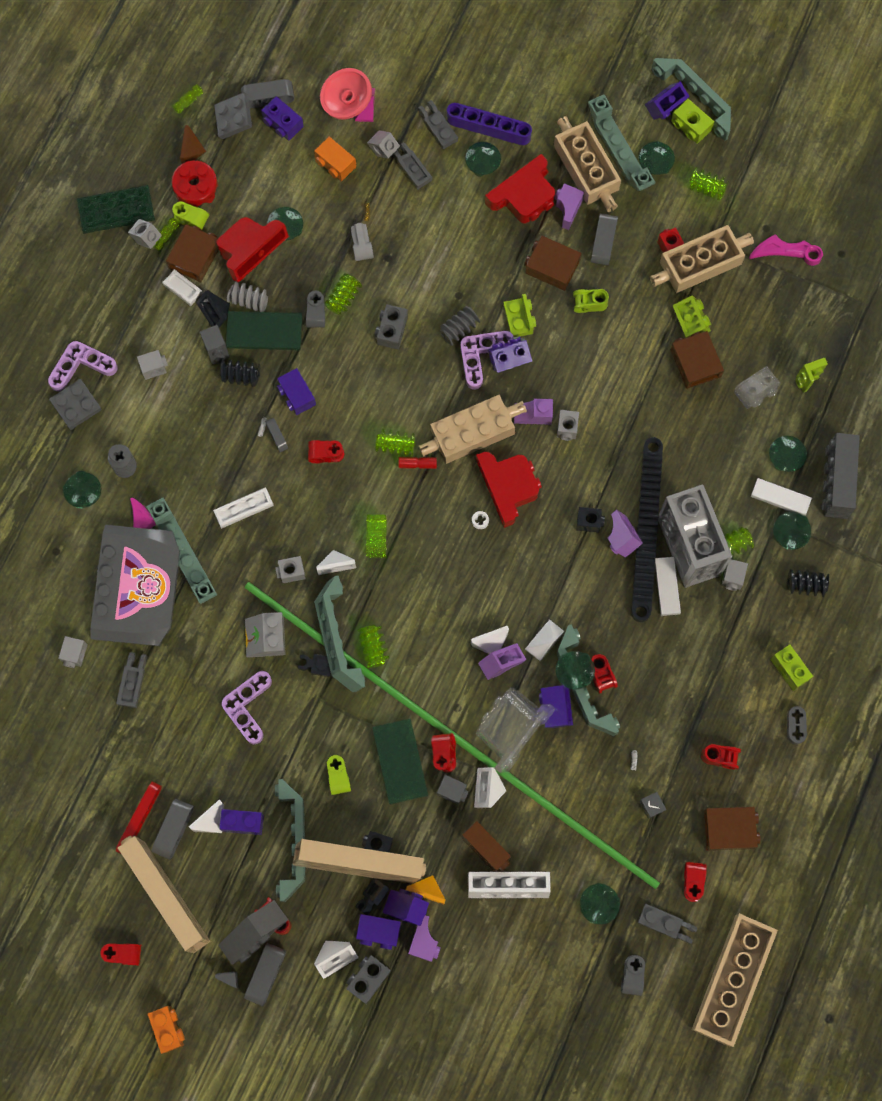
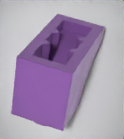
[555,184,584,230]
[514,399,553,425]
[608,510,643,557]
[478,643,526,680]
[408,915,441,962]

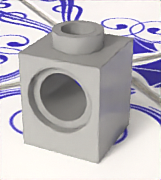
[367,130,400,158]
[128,219,162,249]
[137,350,168,380]
[557,410,579,441]
[275,556,305,583]
[721,559,748,591]
[58,636,87,668]

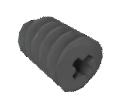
[440,306,480,346]
[108,444,137,478]

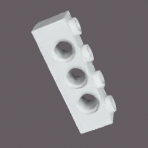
[468,872,550,898]

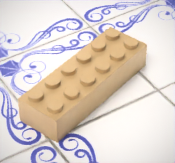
[691,913,778,1047]

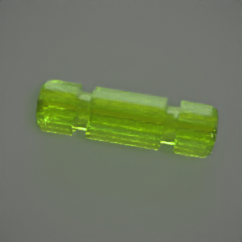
[172,85,203,114]
[153,218,179,250]

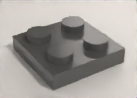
[214,93,252,139]
[49,379,102,430]

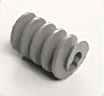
[227,282,268,313]

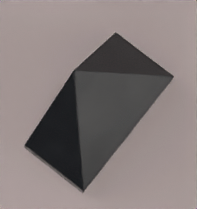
[196,290,230,328]

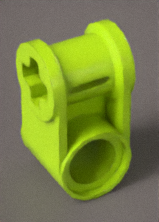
[172,201,209,230]
[573,289,609,313]
[327,755,351,795]

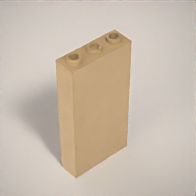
[118,836,211,953]
[293,839,426,884]

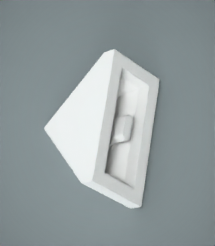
[317,550,356,575]
[525,619,565,661]
[471,626,509,654]
[474,767,506,808]
[189,800,224,833]
[314,941,358,979]

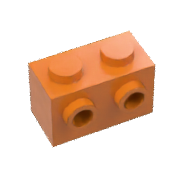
[314,136,356,181]
[148,1006,185,1054]

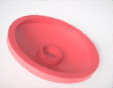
[320,68,372,119]

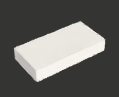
[162,269,203,306]

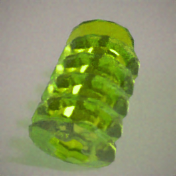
[689,167,729,201]
[325,274,362,315]
[375,429,416,456]
[724,527,754,557]
[358,625,390,668]

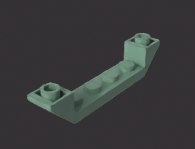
[652,58,731,141]
[588,95,656,191]
[146,498,217,604]
[314,576,365,692]
[557,624,620,736]
[275,779,305,902]

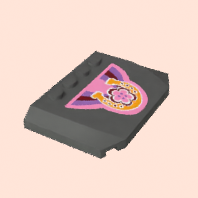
[90,525,180,646]

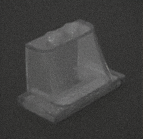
[476,687,556,773]

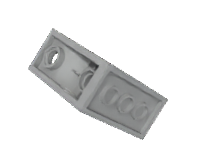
[658,484,732,588]

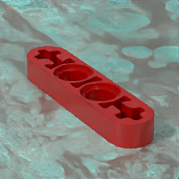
[116,781,162,854]

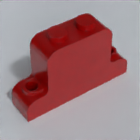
[485,154,555,223]
[216,217,289,283]
[476,452,542,528]

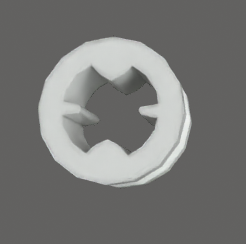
[472,511,489,529]

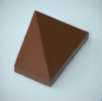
[180,125,206,164]

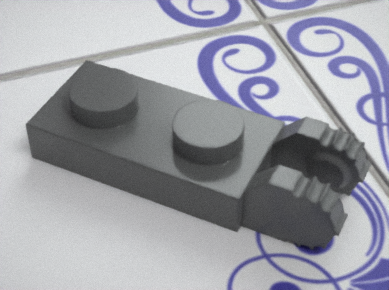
[418,100,458,149]
[392,142,432,190]
[116,652,147,708]
[638,904,697,944]

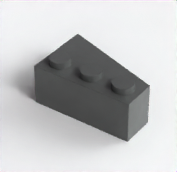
[218,900,288,965]

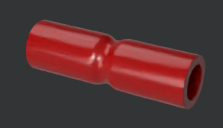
[399,457,437,469]

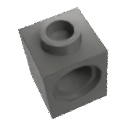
[437,775,469,805]

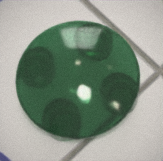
[465,142,501,177]
[639,142,675,175]
[267,207,303,241]
[769,436,807,472]
[63,471,102,508]
[773,512,811,550]
[556,651,595,690]
[580,883,620,925]

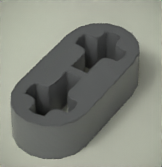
[265,418,288,453]
[787,706,807,745]

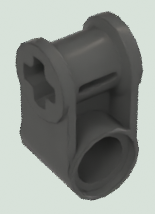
[306,290,325,328]
[621,955,645,996]

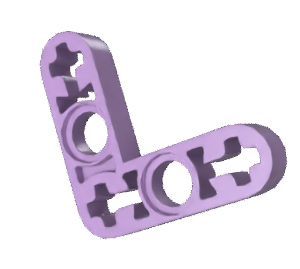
[461,331,514,390]
[48,341,118,391]
[222,671,272,744]

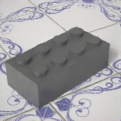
[822,433,860,519]

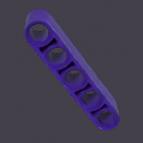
[447,103,532,145]

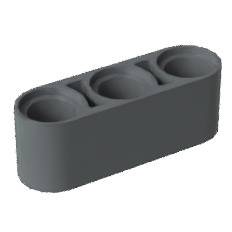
[241,79,294,108]
[591,213,618,266]
[151,799,194,860]
[244,943,286,1007]

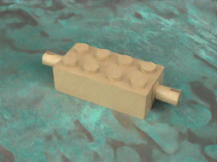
[554,116,621,212]
[650,225,754,293]
[418,395,527,464]

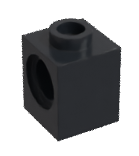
[576,507,605,533]
[362,831,393,853]

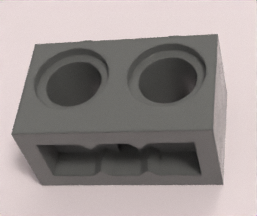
[374,304,408,350]
[200,325,230,365]
[346,955,391,1004]

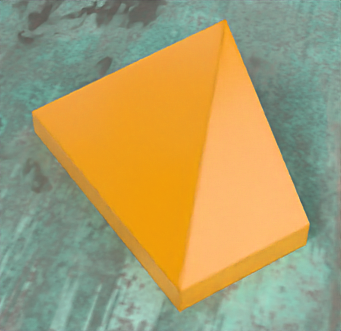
[406,876,445,905]

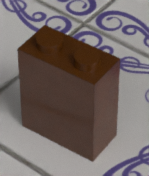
[166,224,219,283]
[524,236,582,291]
[670,331,724,389]
[704,807,760,851]
[462,821,511,872]

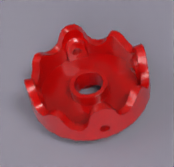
[171,160,218,207]

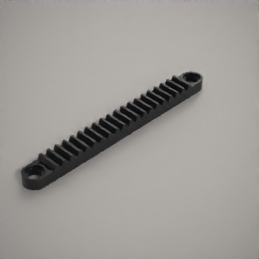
[631,437,663,622]

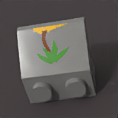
[245,612,286,658]

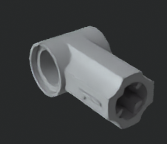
[351,223,374,261]

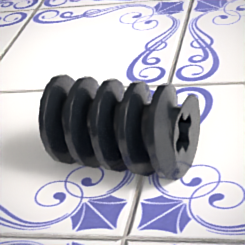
[220,359,261,387]
[787,569,829,598]

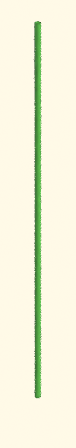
[245,582,660,889]

